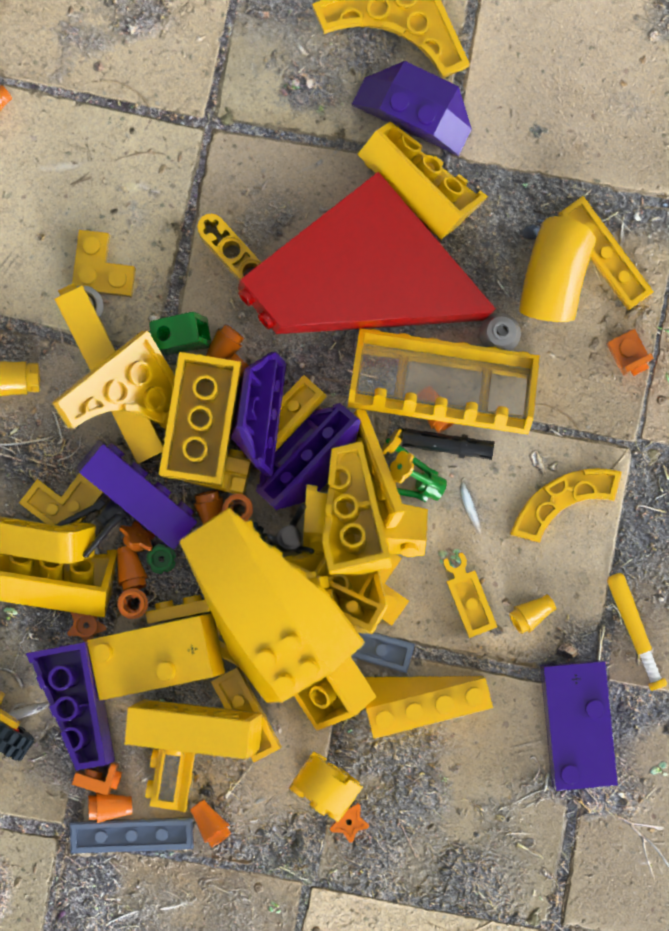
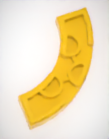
[510,468,622,543]

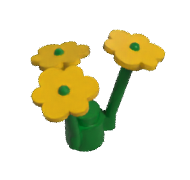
[381,428,447,502]

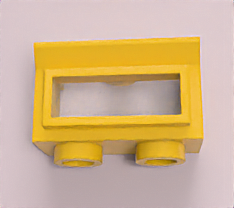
[145,749,197,813]

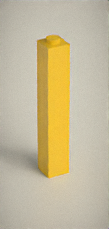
[54,283,164,464]

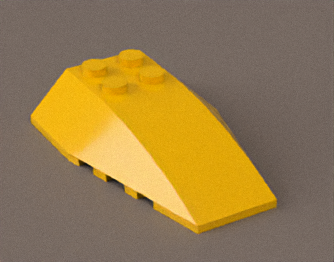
[179,508,364,703]

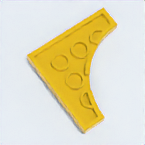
[312,0,470,79]
[52,331,175,430]

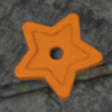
[119,521,155,552]
[67,612,107,642]
[330,803,369,843]

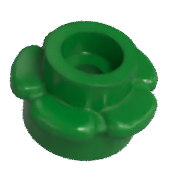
[146,544,176,574]

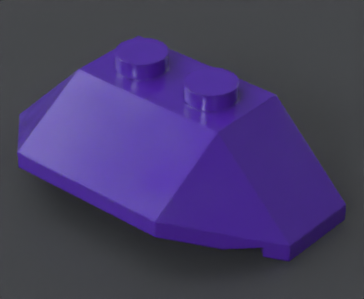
[352,61,472,157]
[230,352,287,477]
[256,403,361,510]

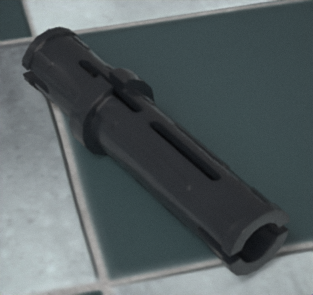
[402,428,495,460]

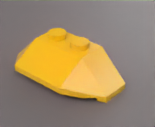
[283,550,387,634]

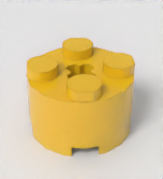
[289,751,363,822]

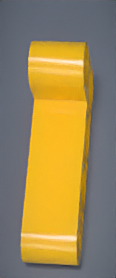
[197,213,262,282]
[0,516,96,564]

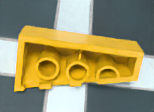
[357,121,488,240]
[303,484,428,557]
[0,550,117,618]
[364,676,493,739]

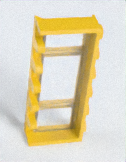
[348,328,540,435]

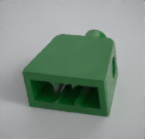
[137,311,212,355]

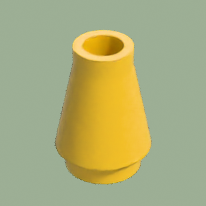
[509,594,556,634]

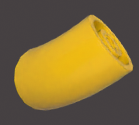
[519,216,596,322]

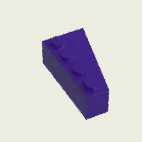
[76,439,197,550]
[26,642,115,770]

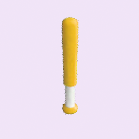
[607,573,667,691]

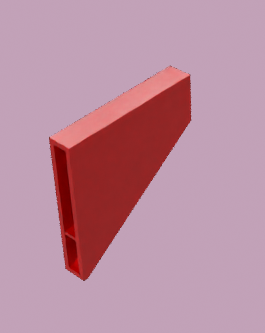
[237,172,496,334]

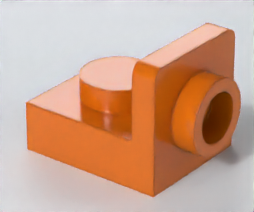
[606,329,654,376]
[72,762,122,796]

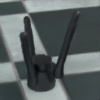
[55,498,127,558]
[266,504,314,554]

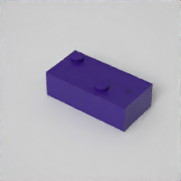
[540,660,618,791]

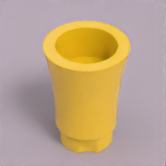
[0,361,40,397]

